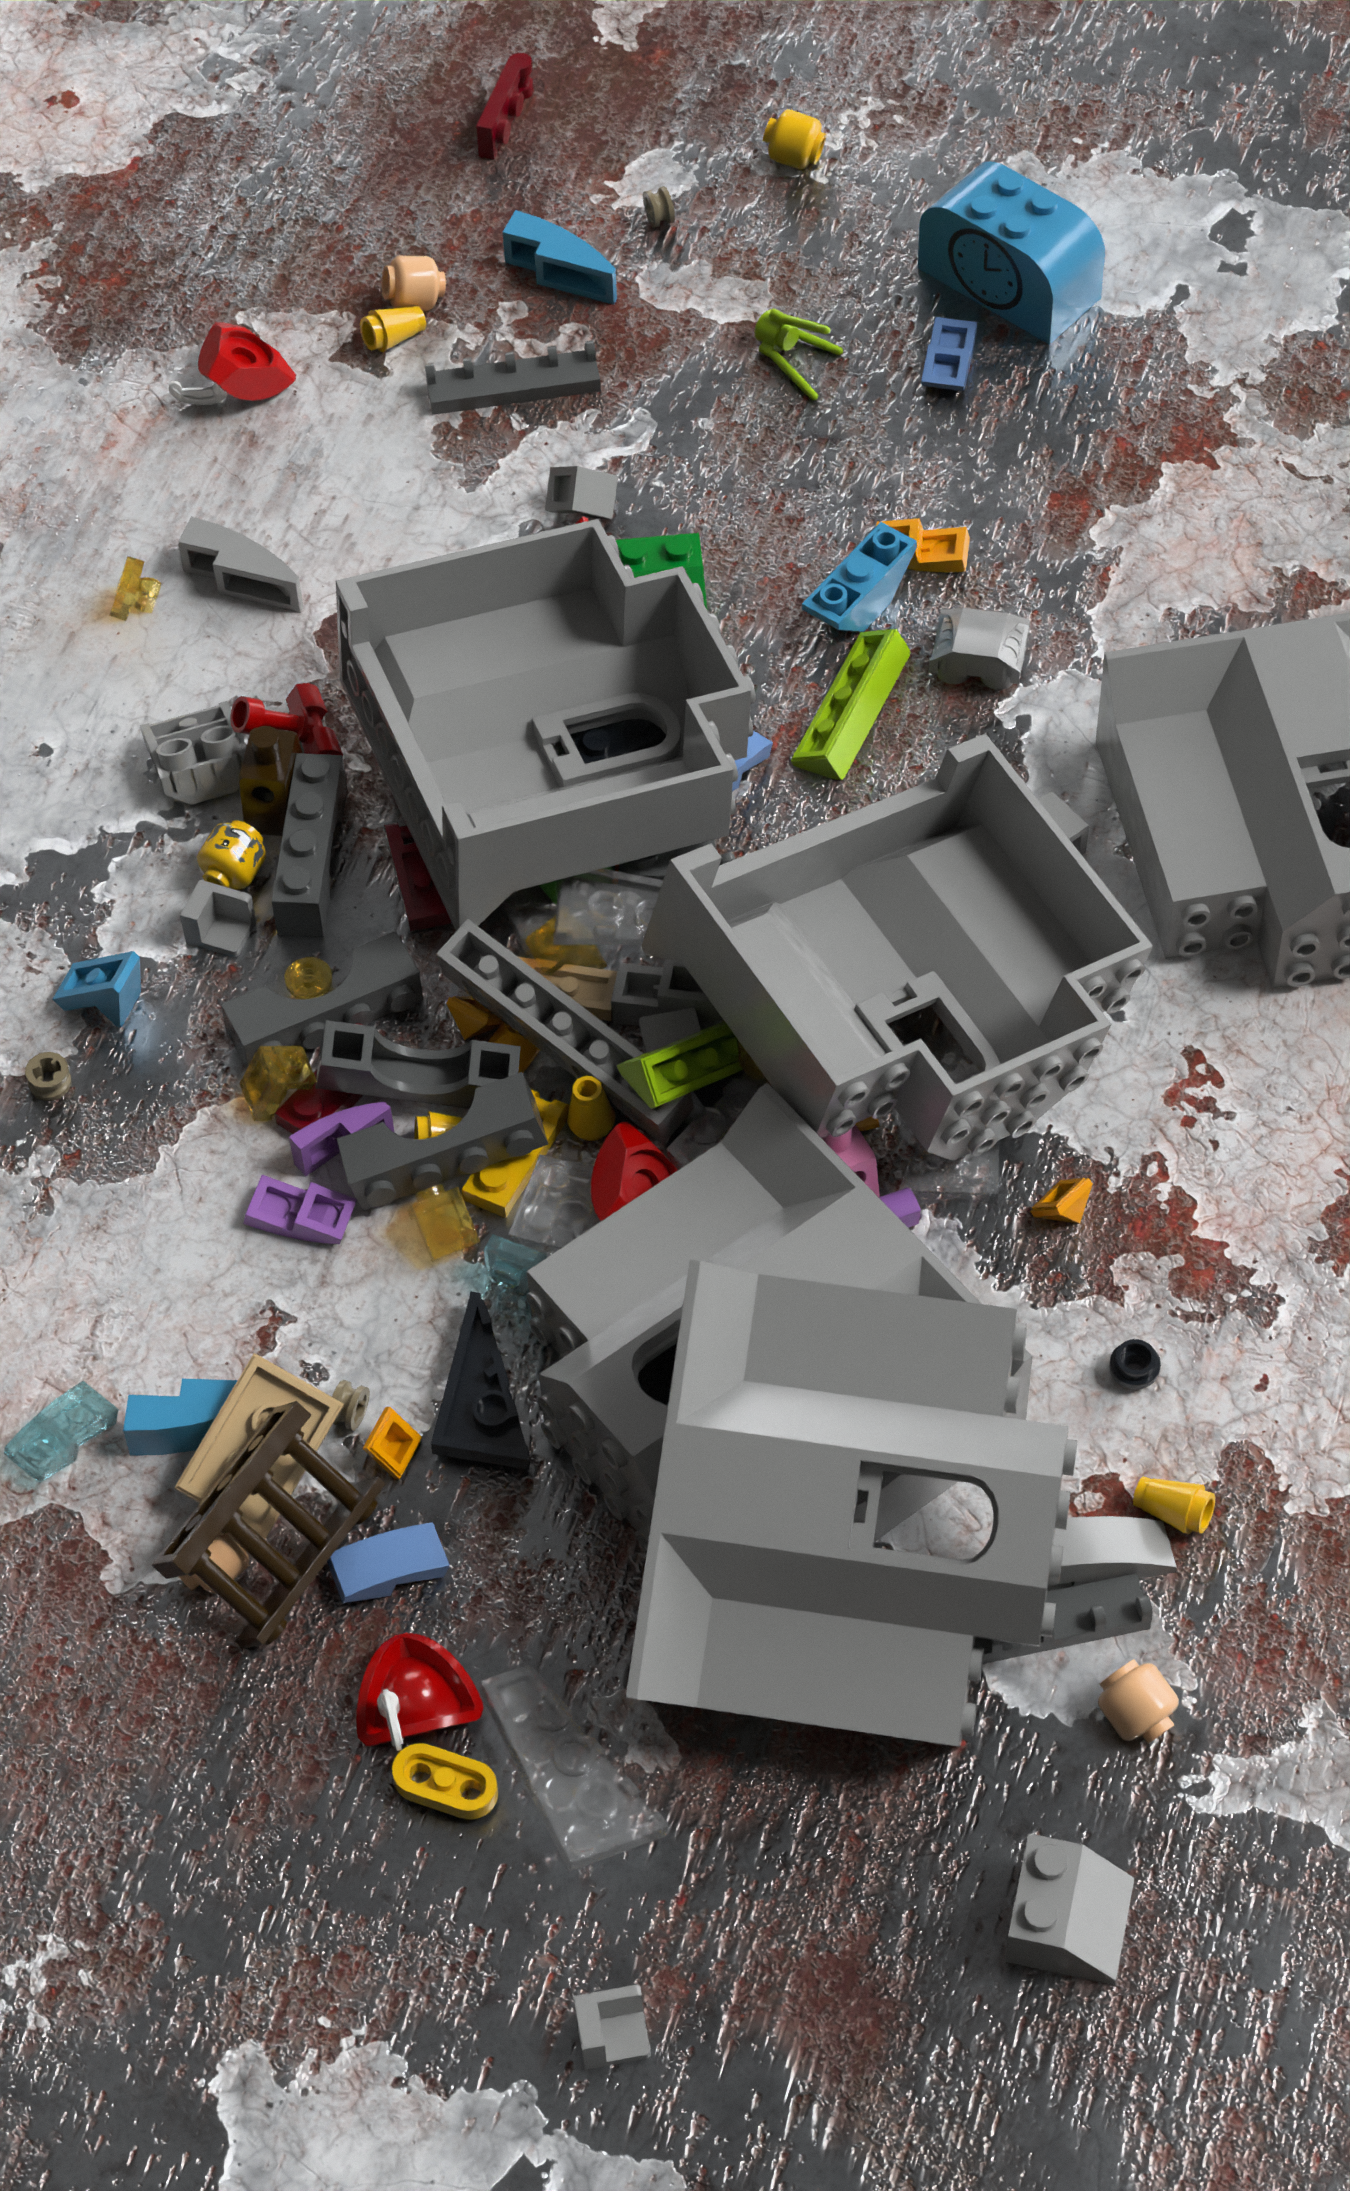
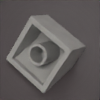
[1005,1833,1134,1985]

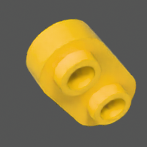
[392,1743,498,1819]

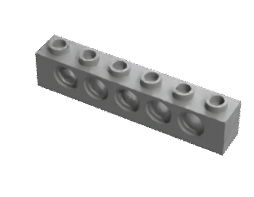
[436,919,694,1145]

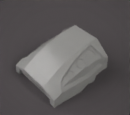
[929,608,1030,690]
[140,701,246,805]

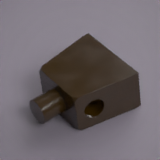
[239,726,302,836]

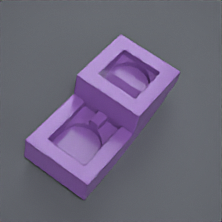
[289,1101,395,1176]
[243,1175,357,1244]

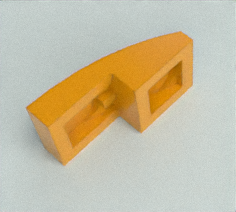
[876,518,970,572]

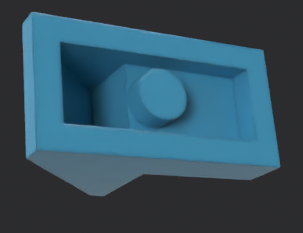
[52,951,141,1028]

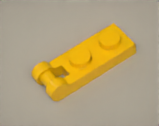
[461,1089,569,1218]

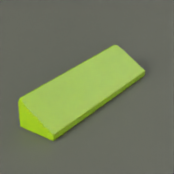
[791,629,910,780]
[617,1021,756,1108]

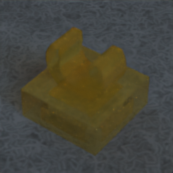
[109,556,162,621]

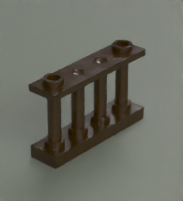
[151,1401,385,1648]

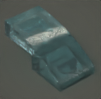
[4,1381,119,1483]

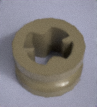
[643,186,675,228]
[25,1052,72,1101]
[332,1379,370,1431]

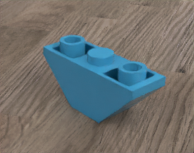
[802,522,917,632]

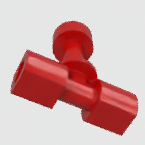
[230,683,343,756]

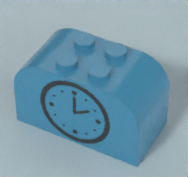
[918,161,1105,345]

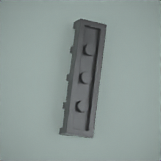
[425,340,601,415]
[974,1573,1153,1664]

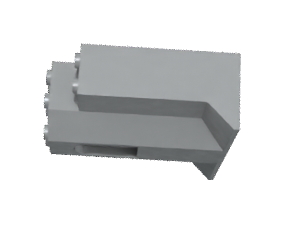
[336,519,756,931]
[1095,613,1350,988]
[641,733,1153,1161]
[526,1083,1033,1553]
[626,1259,1078,1746]

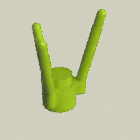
[755,308,843,401]

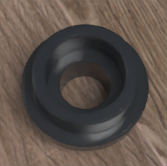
[1109,1339,1161,1389]

